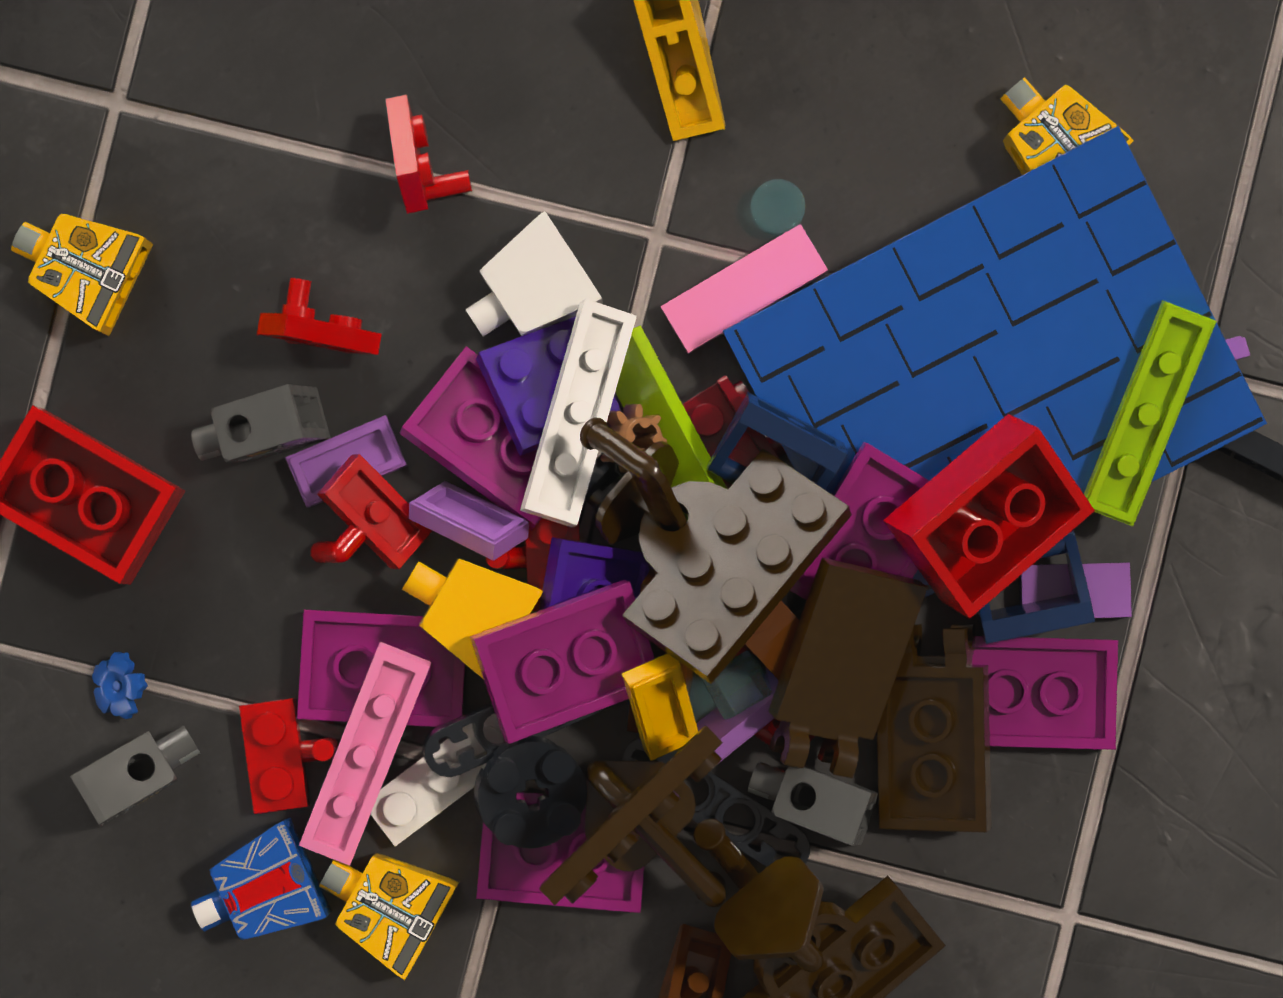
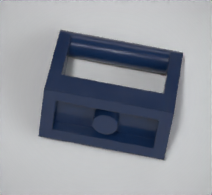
[706,392,847,490]
[977,530,1095,644]

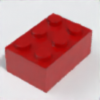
[0,405,185,585]
[883,414,1095,619]

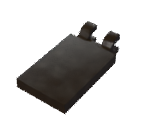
[768,557,928,778]
[877,624,992,833]

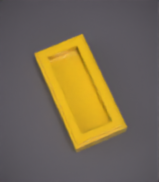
[622,653,698,761]

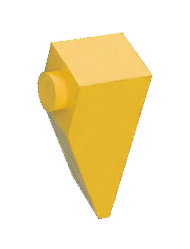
[633,0,726,141]

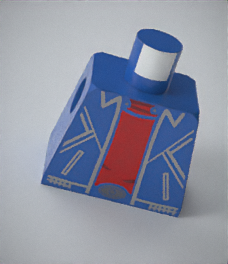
[191,818,332,940]

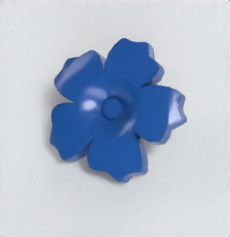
[92,652,148,719]

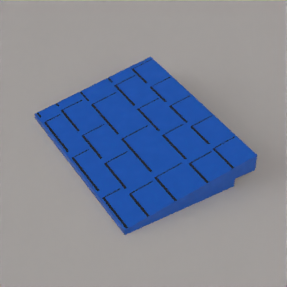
[723,125,1267,598]

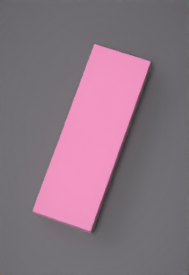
[661,224,828,354]

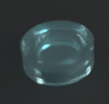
[751,179,805,235]

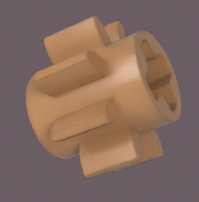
[601,404,667,473]

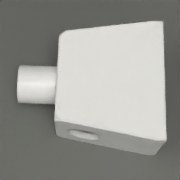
[465,211,603,337]

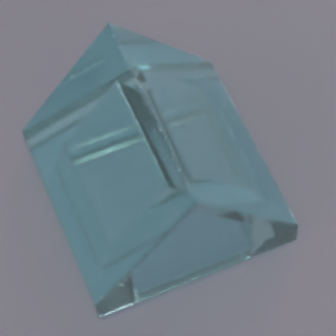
[702,650,772,720]

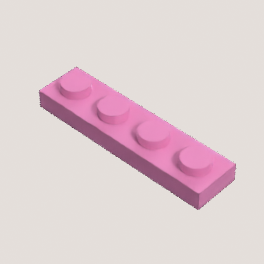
[299,642,431,866]

